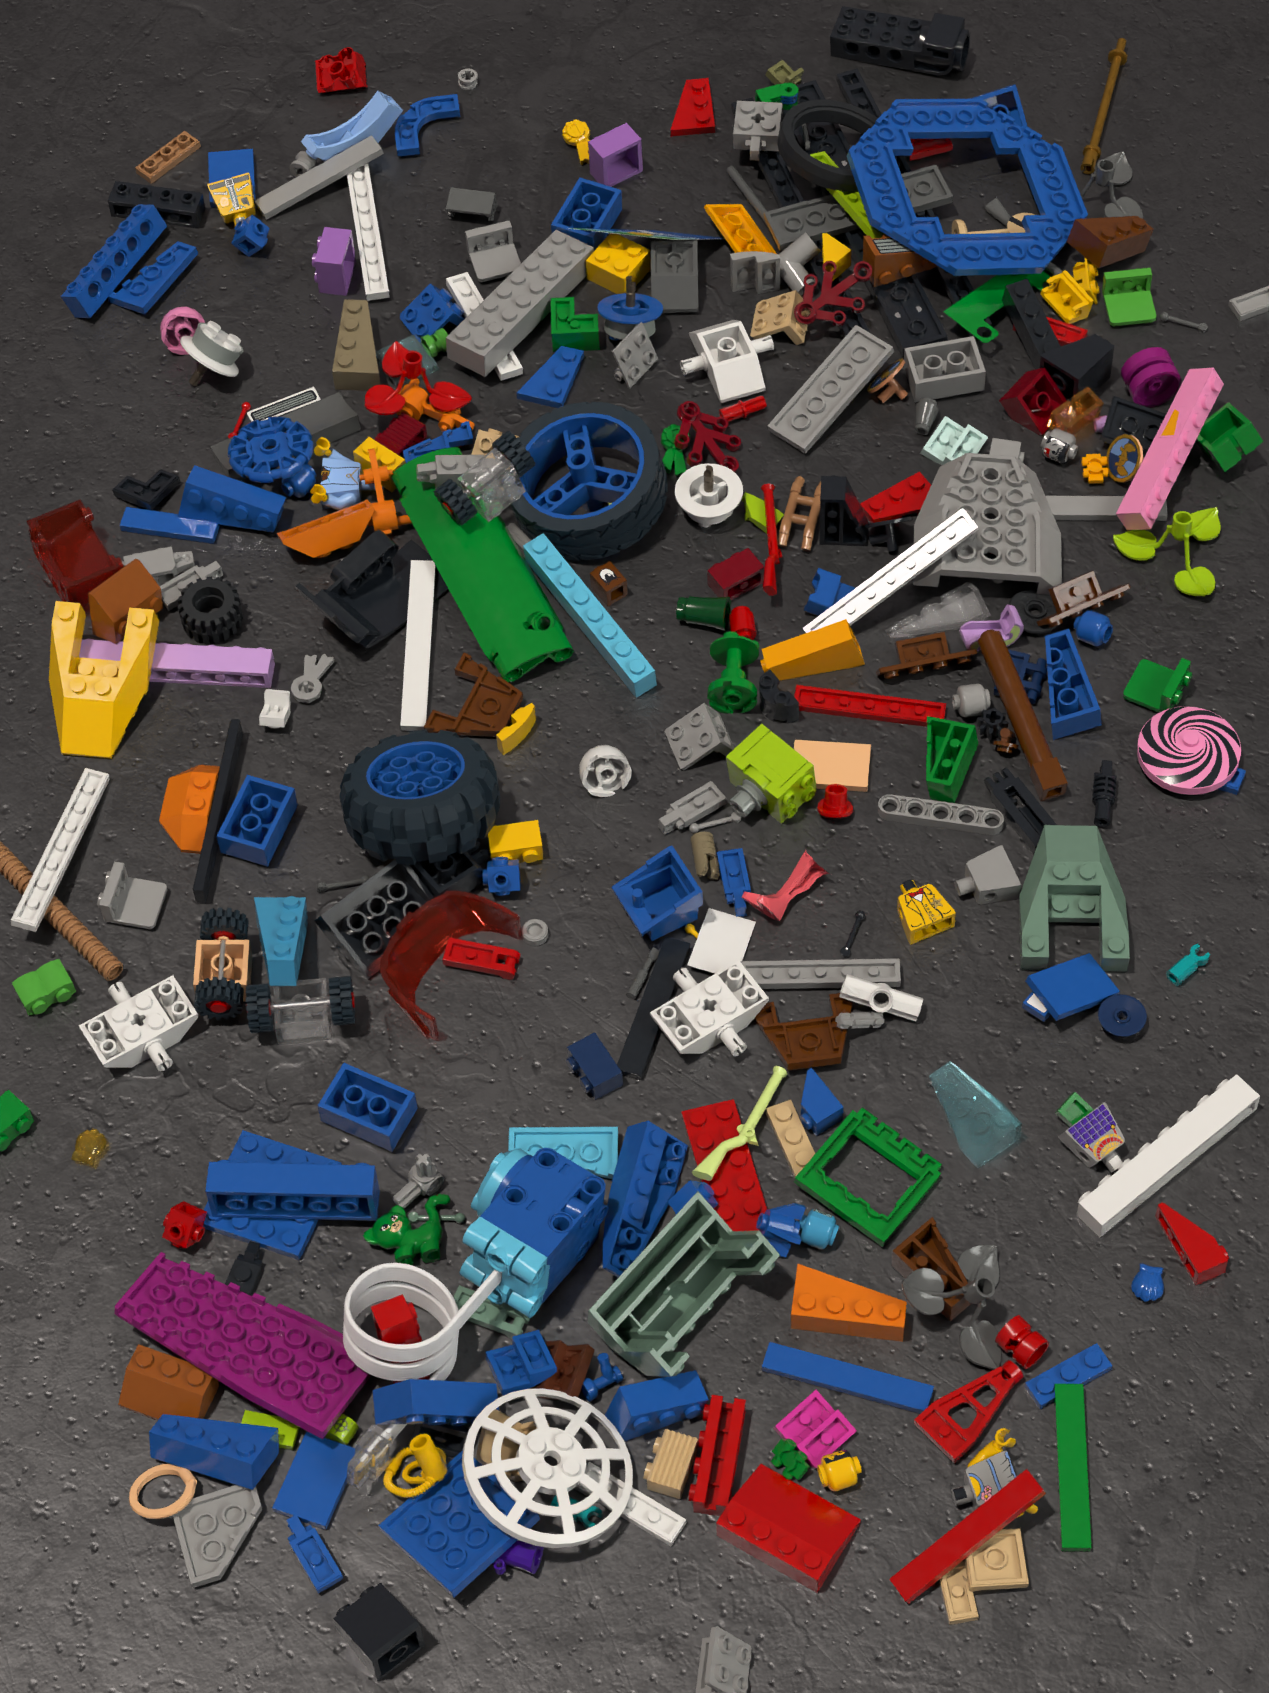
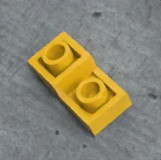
[496,703,536,755]

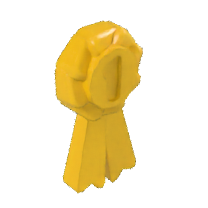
[562,119,590,165]

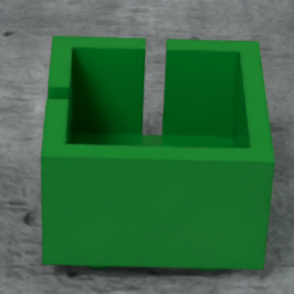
[1196,402,1264,472]

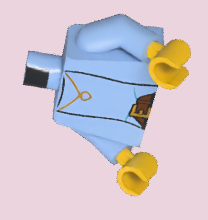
[310,437,375,511]

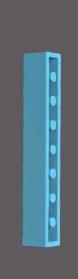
[523,533,657,698]

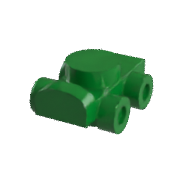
[771,1438,810,1480]

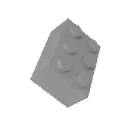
[904,336,986,402]

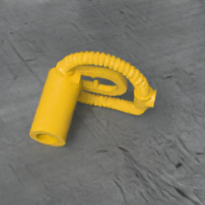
[383,1434,447,1498]

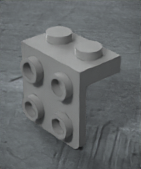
[465,220,521,282]
[97,861,167,929]

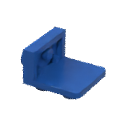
[400,283,465,345]

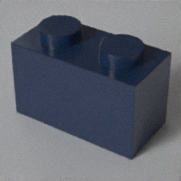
[566,1032,623,1100]

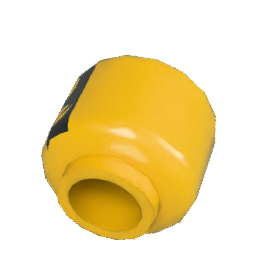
[817,1450,862,1491]

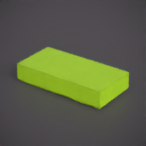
[241,1410,300,1450]

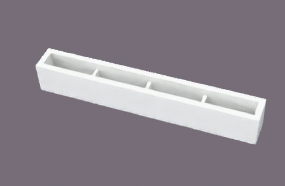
[1077,1074,1260,1237]

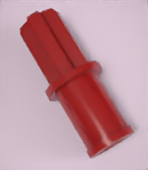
[719,396,767,422]

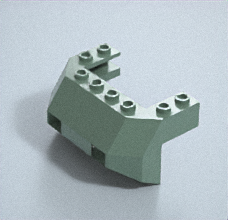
[588,1191,780,1377]

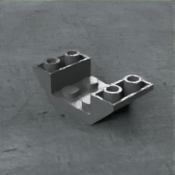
[651,239,699,313]

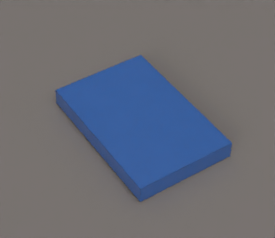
[208,148,256,208]
[1025,953,1120,1021]
[272,1432,360,1530]

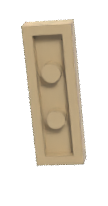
[766,1100,815,1178]

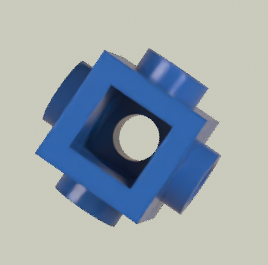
[231,215,270,257]
[483,857,521,896]

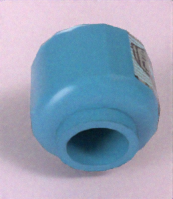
[799,1209,839,1249]

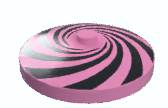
[1137,707,1241,795]

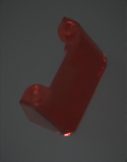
[26,500,124,607]

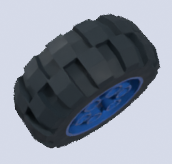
[339,729,500,865]

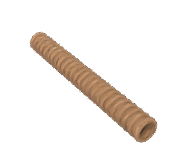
[0,841,124,981]

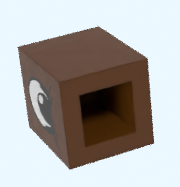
[590,561,628,607]

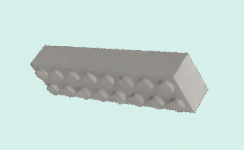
[446,230,594,377]

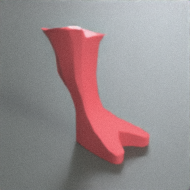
[742,850,832,921]

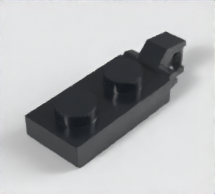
[225,1241,263,1296]

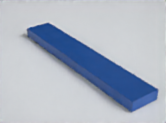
[762,1342,934,1414]

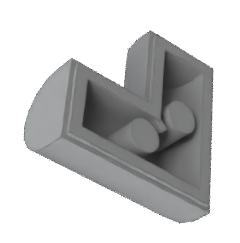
[779,232,821,296]

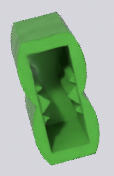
[12,959,76,1016]

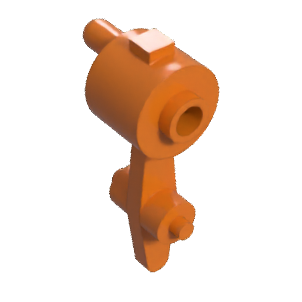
[396,378,475,432]
[359,448,412,535]

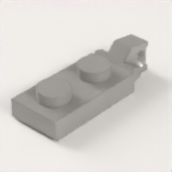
[160,561,223,611]
[658,781,727,835]

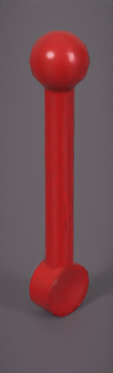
[228,402,251,438]

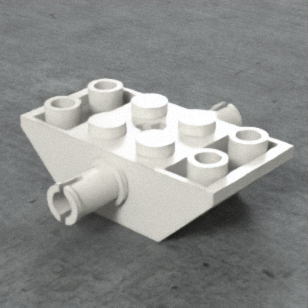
[680,320,774,403]
[650,960,769,1056]
[79,975,199,1071]

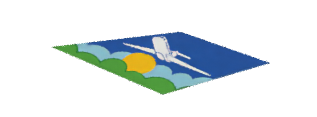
[568,228,725,240]

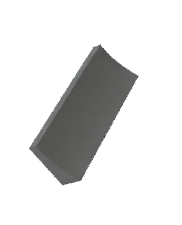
[210,392,360,481]

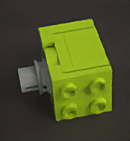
[726,724,817,824]

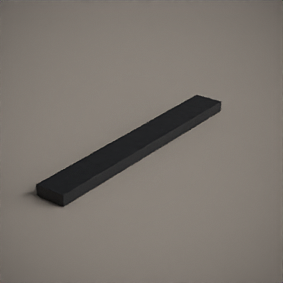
[193,719,243,904]

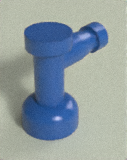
[581,1353,623,1402]

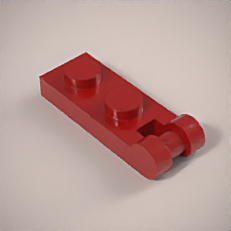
[442,937,521,980]

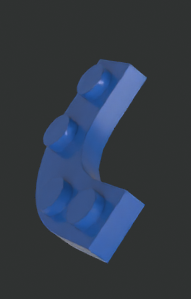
[395,94,460,156]

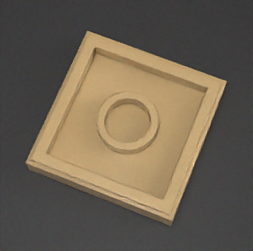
[965,1528,1029,1591]

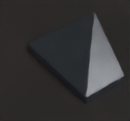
[412,1423,469,1457]

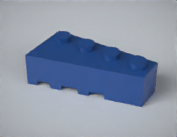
[178,465,286,532]
[1045,629,1102,740]
[373,1379,499,1426]
[149,1414,279,1490]

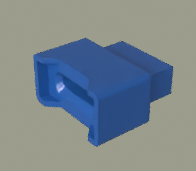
[804,568,855,616]

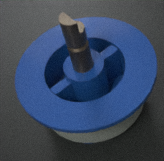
[597,276,663,340]

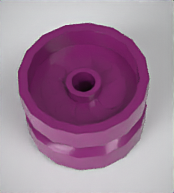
[1121,347,1182,408]

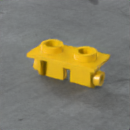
[1073,257,1100,305]

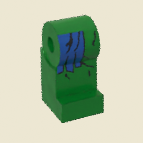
[755,83,798,110]

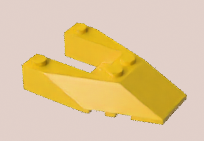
[49,601,159,759]

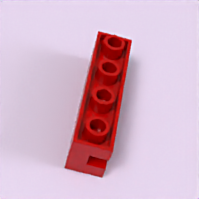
[689,1395,746,1516]

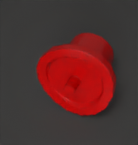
[817,784,853,818]

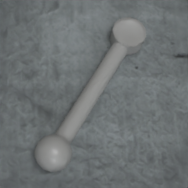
[689,812,741,833]

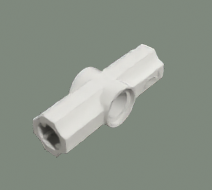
[839,974,923,1021]

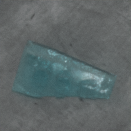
[929,1061,1022,1168]

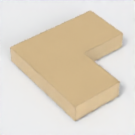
[939,1561,981,1625]

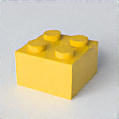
[586,233,651,294]

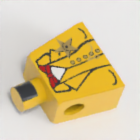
[897,880,956,945]

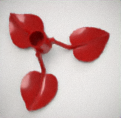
[364,341,472,415]

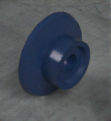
[1098,994,1147,1036]

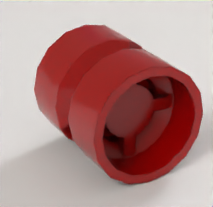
[995,1315,1049,1369]

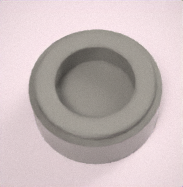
[522,919,548,946]

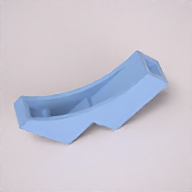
[301,91,403,162]

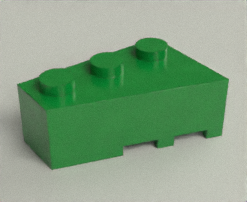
[926,716,978,803]

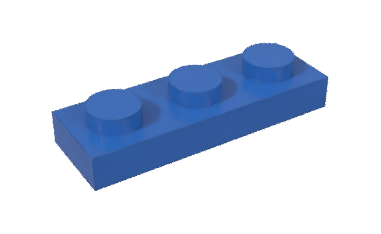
[1024,1343,1113,1409]

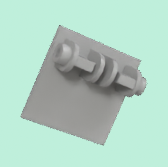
[612,322,658,388]

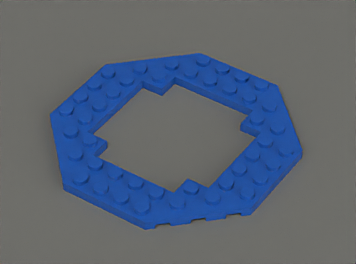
[847,99,1088,276]

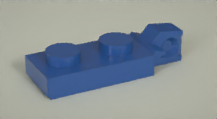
[717,848,751,917]
[286,1515,344,1594]

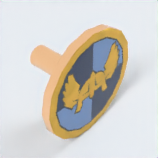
[1106,434,1144,483]

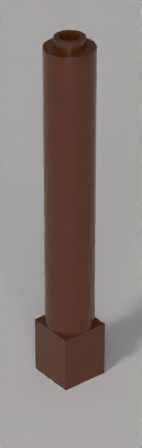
[977,629,1068,801]

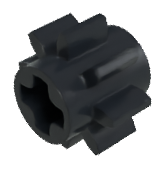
[976,708,1009,740]

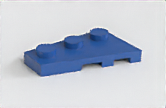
[517,346,584,408]

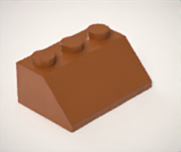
[88,559,163,644]
[118,1344,220,1421]

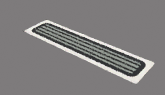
[246,387,321,422]

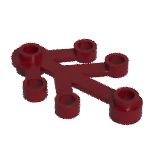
[794,261,872,327]
[674,401,741,473]

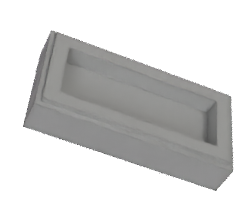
[1228,286,1269,321]

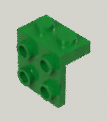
[1123,658,1193,713]

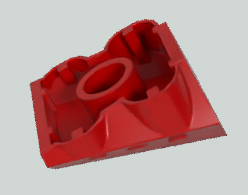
[315,47,368,93]

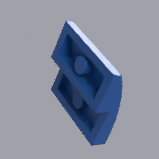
[486,1330,557,1396]

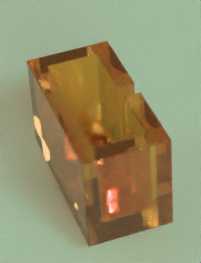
[1047,386,1104,435]

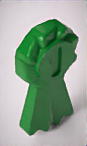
[661,424,690,477]

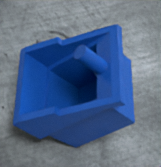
[612,845,703,941]

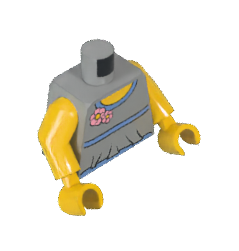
[951,1428,1038,1518]

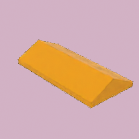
[704,204,777,254]

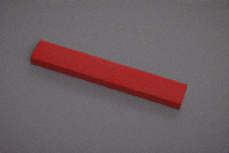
[794,685,946,727]
[889,1469,1046,1604]

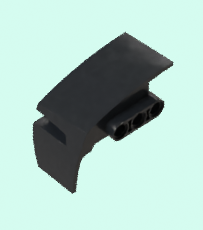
[296,530,449,648]

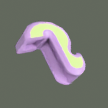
[959,604,1024,652]

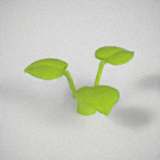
[1113,507,1221,596]

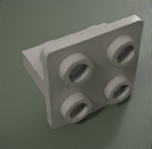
[695,1626,752,1693]

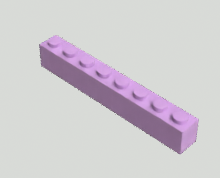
[79,639,275,688]

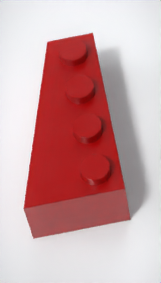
[371,1294,430,1384]

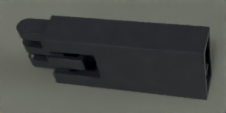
[984,768,1057,854]

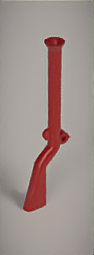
[761,484,782,596]

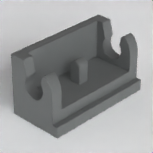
[446,187,498,221]

